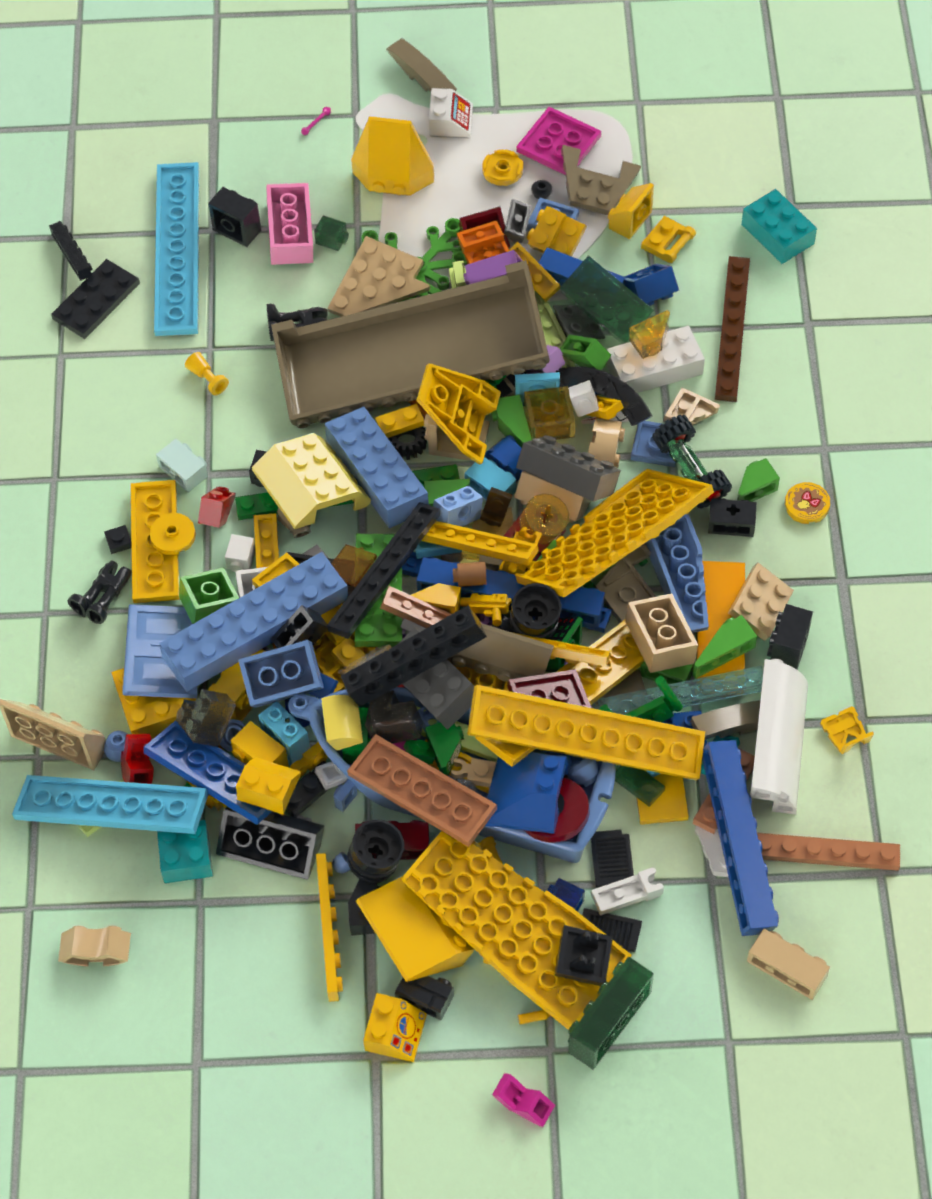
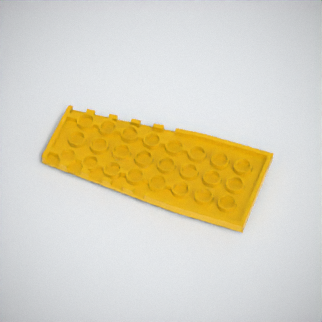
[515,469,714,597]
[402,831,632,1032]

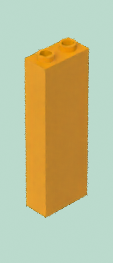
[695,561,745,697]

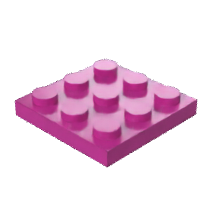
[516,106,602,175]

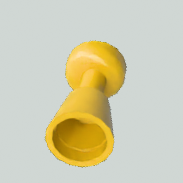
[185,352,229,396]

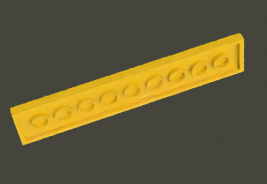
[475,619,644,767]
[467,685,705,780]

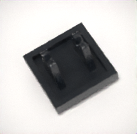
[554,925,613,987]

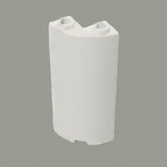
[750,659,808,815]

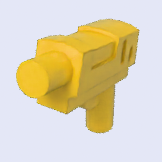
[460,593,512,626]

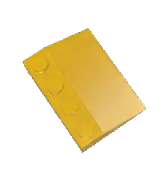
[356,876,475,982]

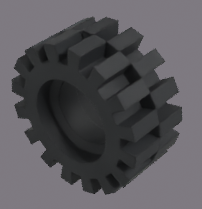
[388,426,427,460]

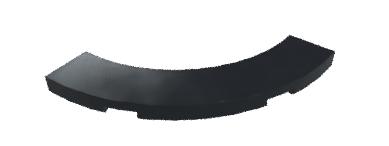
[556,366,653,426]

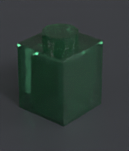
[314,215,349,251]

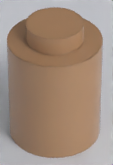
[453,562,487,587]

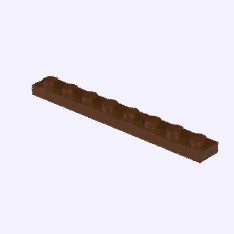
[715,256,750,402]

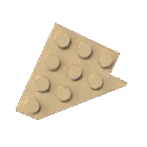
[327,236,430,317]

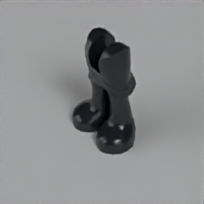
[266,303,328,341]
[67,560,132,624]

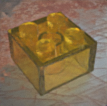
[524,386,575,440]

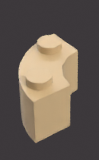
[588,418,625,468]
[58,926,131,966]

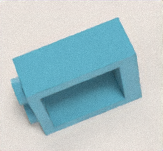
[258,701,310,768]

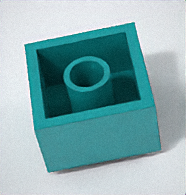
[157,820,213,884]

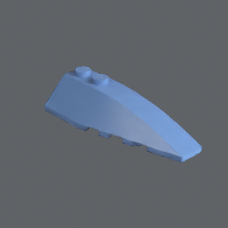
[644,514,709,633]

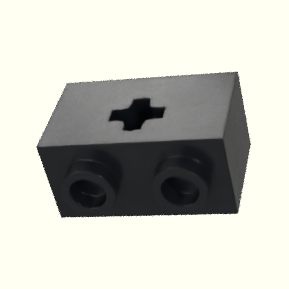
[708,498,757,537]
[271,605,328,648]

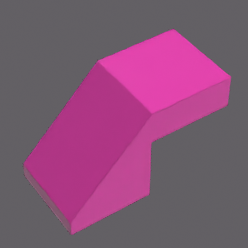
[492,1073,555,1127]

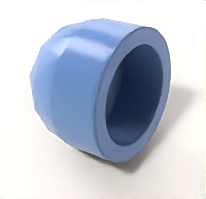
[332,852,350,874]

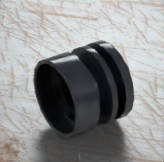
[509,583,562,639]
[347,820,404,883]

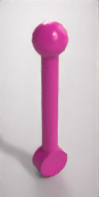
[301,107,331,135]

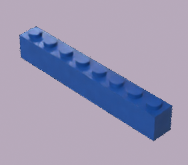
[416,557,605,627]
[702,740,779,936]

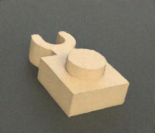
[451,758,496,788]

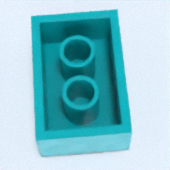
[741,189,817,264]

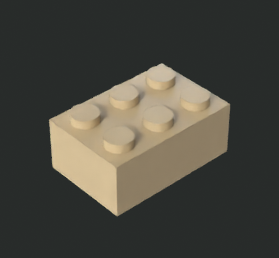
[625,593,698,673]

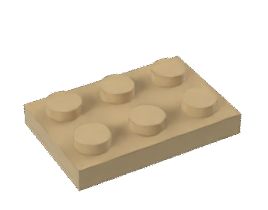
[728,563,794,641]

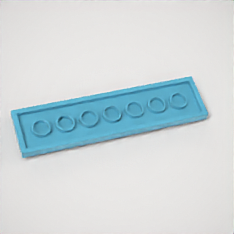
[12,775,209,834]

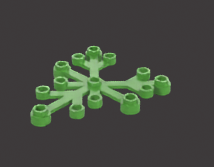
[361,218,468,302]

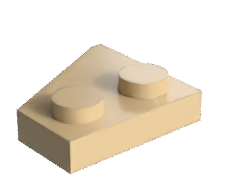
[663,388,720,425]

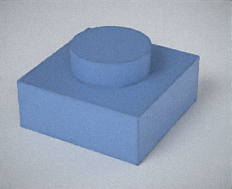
[334,779,357,812]

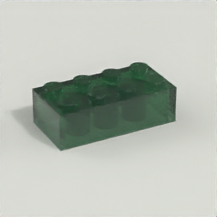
[560,255,655,344]
[567,956,654,1070]

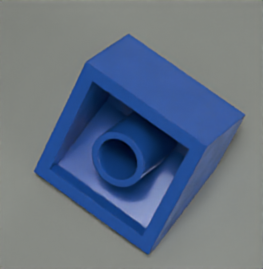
[624,264,679,308]

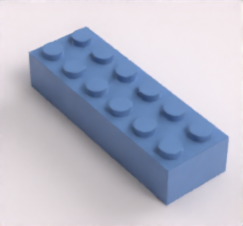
[325,407,429,528]

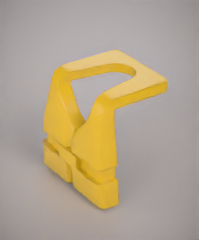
[820,706,874,754]

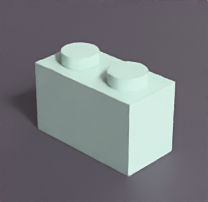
[156,439,208,492]

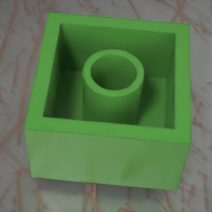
[179,567,239,624]

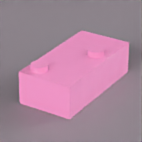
[266,183,313,265]

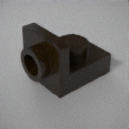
[480,487,513,527]

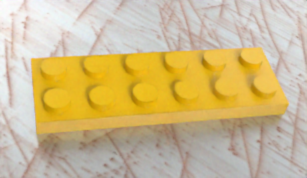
[131,480,180,603]

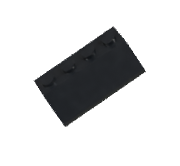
[216,806,325,880]

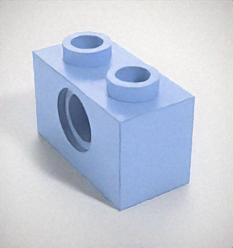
[433,486,483,527]

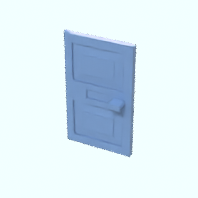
[122,604,197,699]

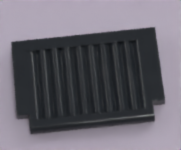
[590,830,634,888]
[582,908,642,953]

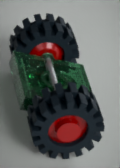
[652,414,732,509]

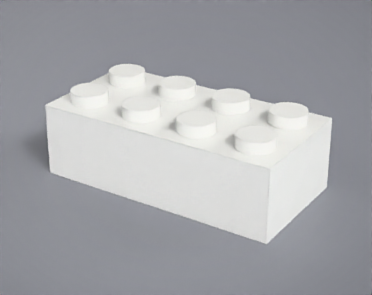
[606,326,705,393]

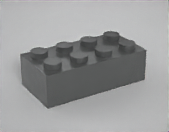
[516,435,621,502]
[398,628,474,730]

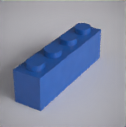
[538,247,625,309]

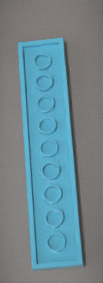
[154,162,199,336]

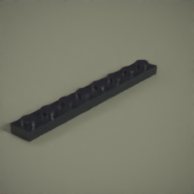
[327,502,440,639]

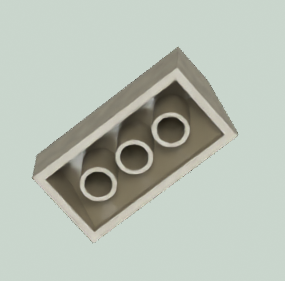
[447,623,554,682]

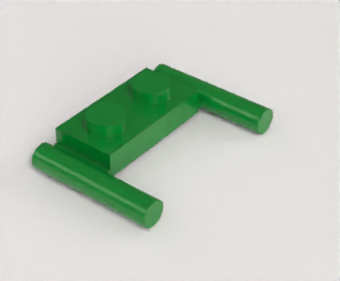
[599,676,683,723]

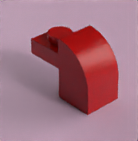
[121,734,154,784]

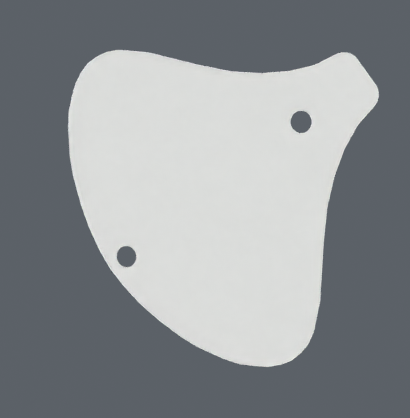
[356,93,633,303]

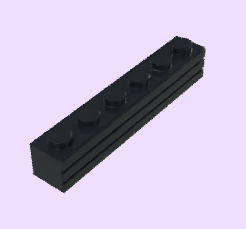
[49,221,93,281]

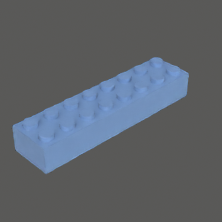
[159,552,348,692]

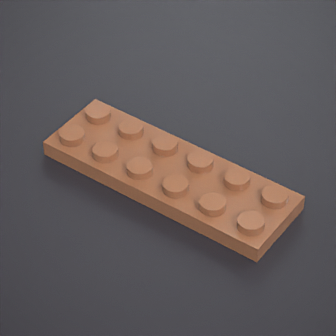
[347,735,497,847]

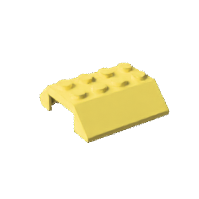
[252,433,371,529]

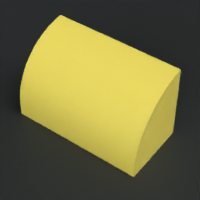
[321,695,363,751]

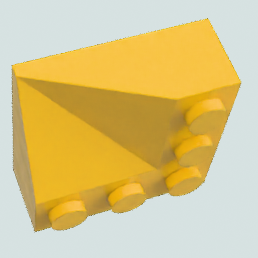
[111,668,202,738]

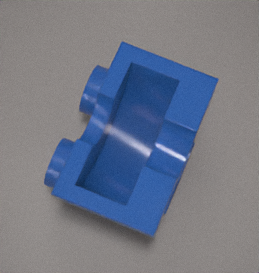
[484,435,524,482]

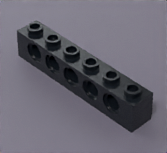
[341,606,487,707]

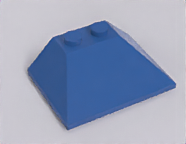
[485,749,573,833]

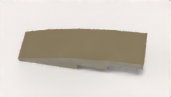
[386,38,457,92]
[690,700,760,740]

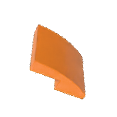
[457,221,509,264]

